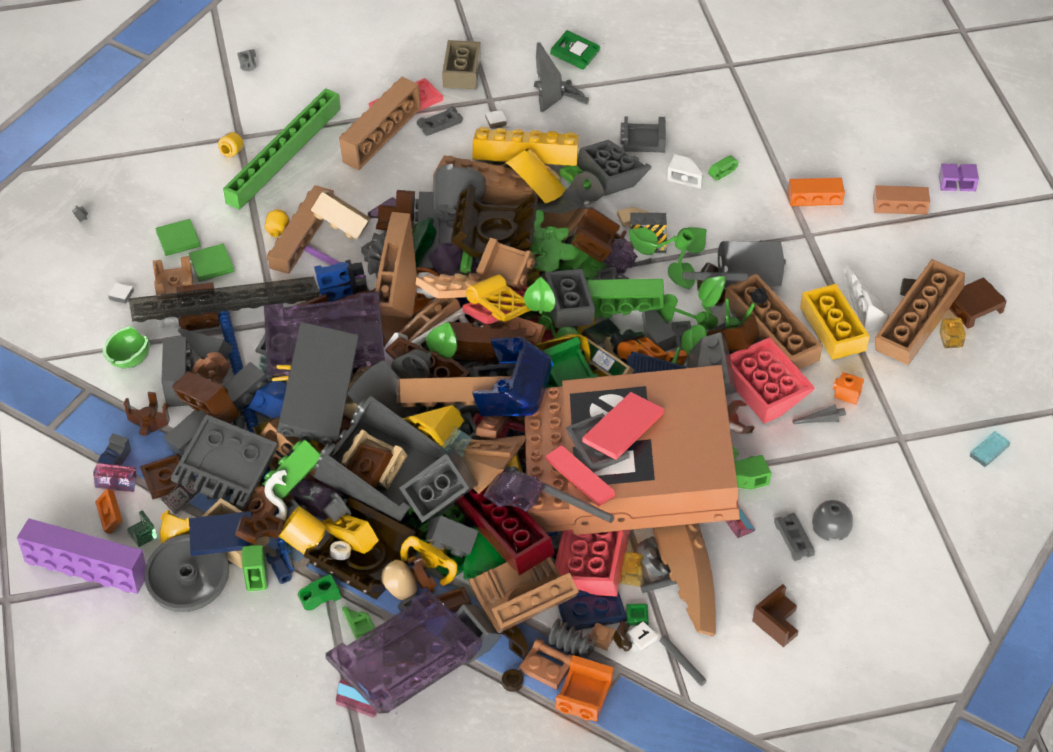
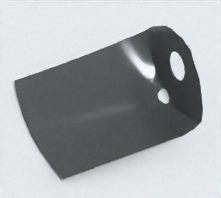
[537,171,605,213]
[717,241,784,287]
[347,360,427,418]

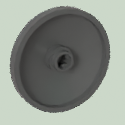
[144,534,229,612]

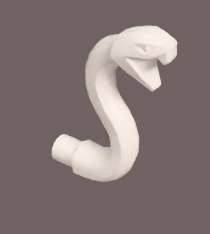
[265,470,287,521]

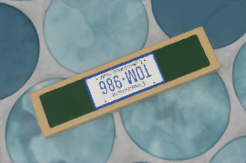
[580,339,634,376]

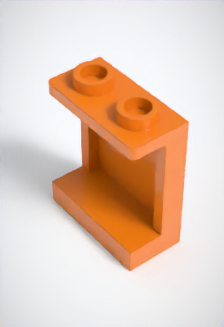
[555,655,614,722]

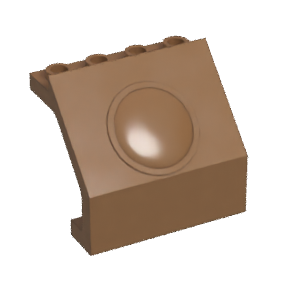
[468,557,579,633]

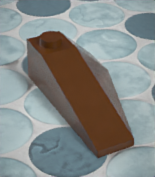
[385,337,469,404]

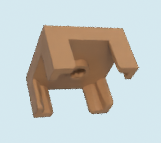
[153,256,193,302]

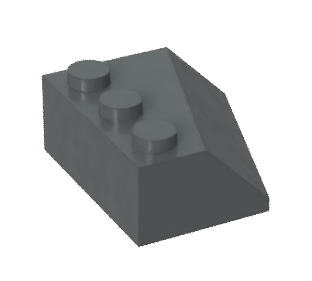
[577,140,652,196]
[687,332,736,395]

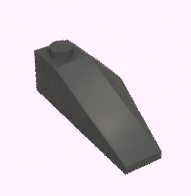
[536,42,565,112]

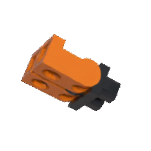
[610,329,667,360]

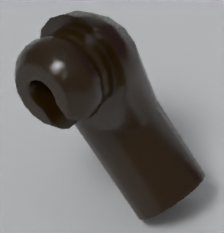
[613,622,633,652]

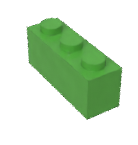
[263,440,321,500]

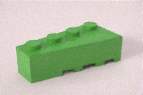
[588,279,664,321]

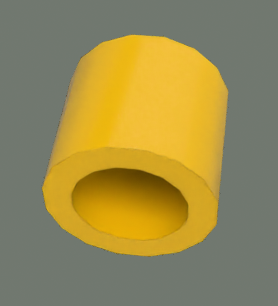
[278,506,326,554]

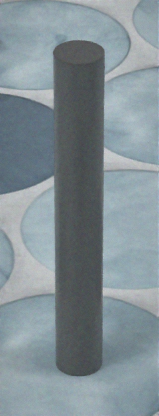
[640,577,677,593]
[659,635,707,686]

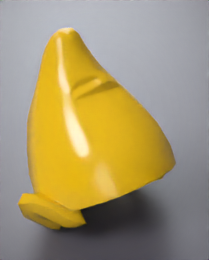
[160,510,189,544]

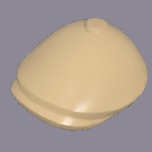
[381,560,418,600]

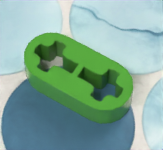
[708,155,739,180]

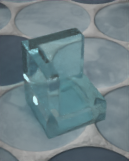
[441,427,472,459]

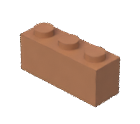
[873,185,930,215]

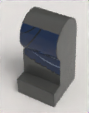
[97,433,131,474]

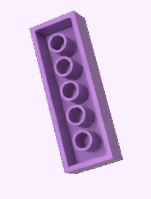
[17,518,146,594]

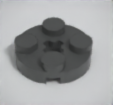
[637,536,671,578]

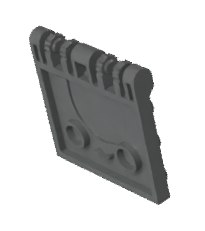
[171,414,279,511]

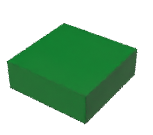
[626,604,649,626]

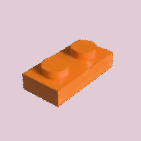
[95,489,123,534]

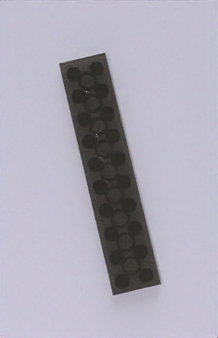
[128,276,320,322]

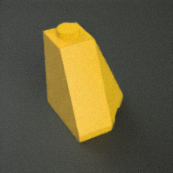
[402,405,464,448]

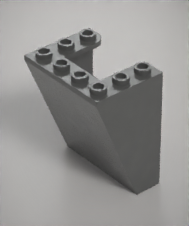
[314,396,449,522]

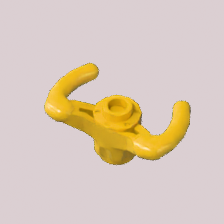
[400,536,458,586]

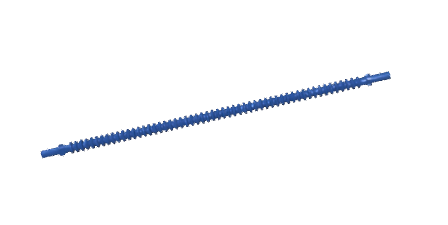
[215,291,295,573]

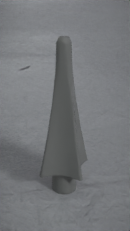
[793,404,846,424]

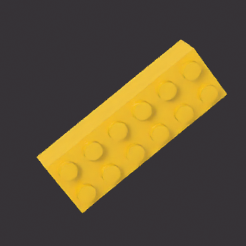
[472,127,579,166]

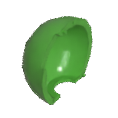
[103,325,151,369]

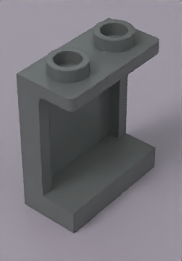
[620,116,666,153]

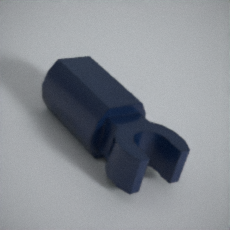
[266,548,292,584]

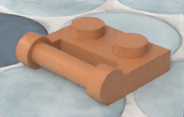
[519,638,573,690]

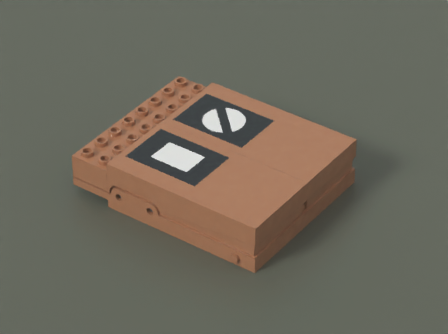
[524,365,740,535]

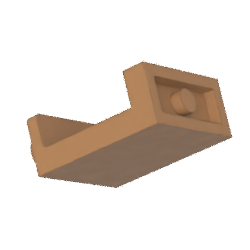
[476,238,535,291]

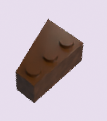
[172,371,240,424]

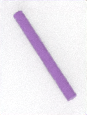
[305,245,366,279]

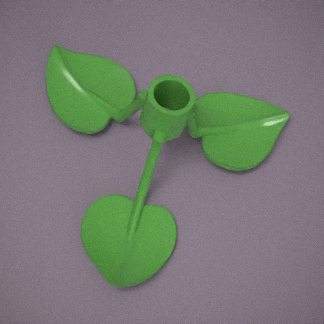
[629,227,707,289]
[655,276,726,355]
[523,277,581,349]
[426,322,457,360]

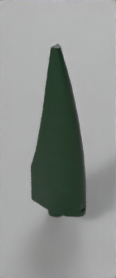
[412,217,437,269]

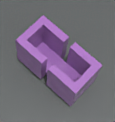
[939,163,979,192]

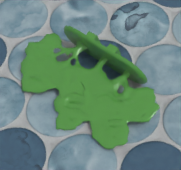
[530,210,579,272]

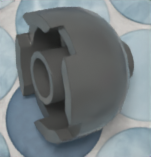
[812,500,853,541]

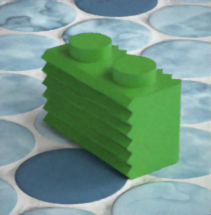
[242,545,268,591]

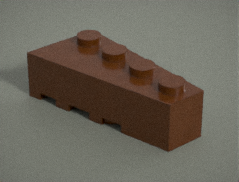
[448,321,527,364]

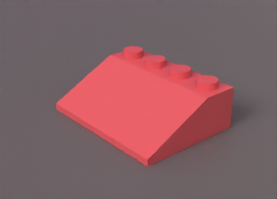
[730,337,815,424]
[555,530,630,596]

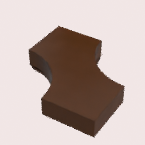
[235,512,284,544]

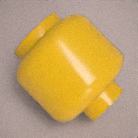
[218,132,244,157]
[264,209,289,237]

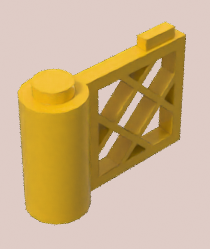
[466,274,530,322]

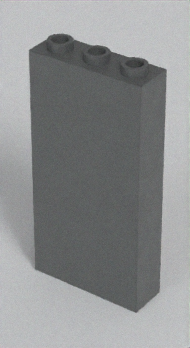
[276,322,359,446]

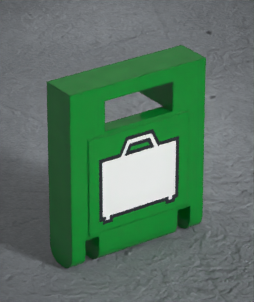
[550,30,600,70]

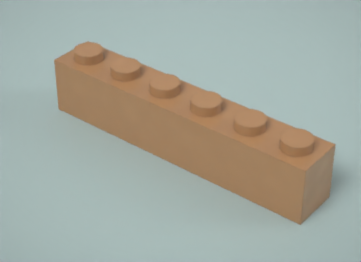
[267,185,334,274]

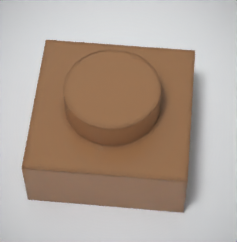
[589,623,616,651]

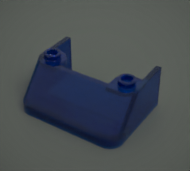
[472,337,553,416]

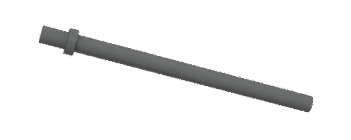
[503,465,615,523]

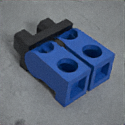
[314,260,368,304]

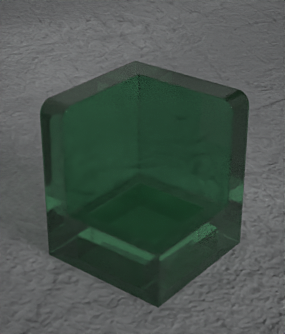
[127,510,157,547]

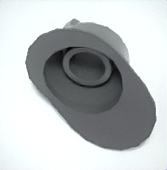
[391,349,431,379]

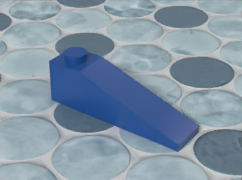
[248,381,286,420]

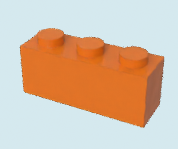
[787,178,845,206]

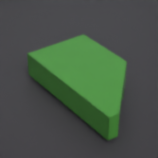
[342,606,377,641]

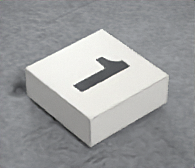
[627,622,657,651]

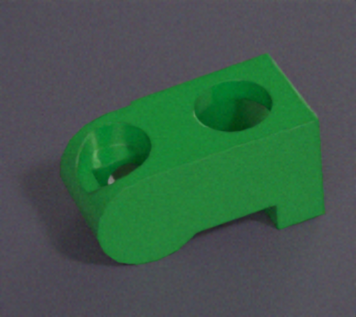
[298,574,342,610]

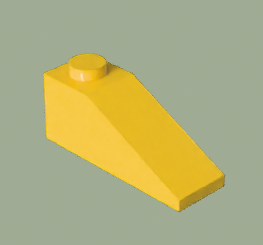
[322,514,379,554]

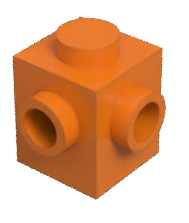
[833,372,864,405]

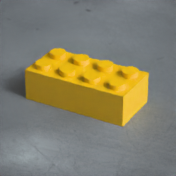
[800,284,869,360]

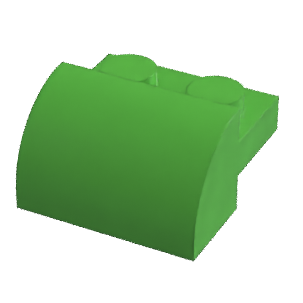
[557,247,607,285]

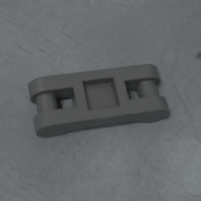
[416,106,463,136]
[774,513,815,561]

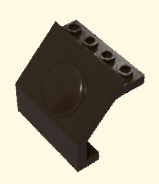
[451,184,538,257]
[303,497,425,600]

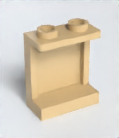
[341,429,408,490]

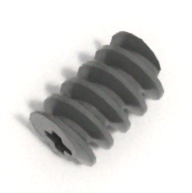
[549,618,596,659]

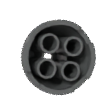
[433,164,486,228]

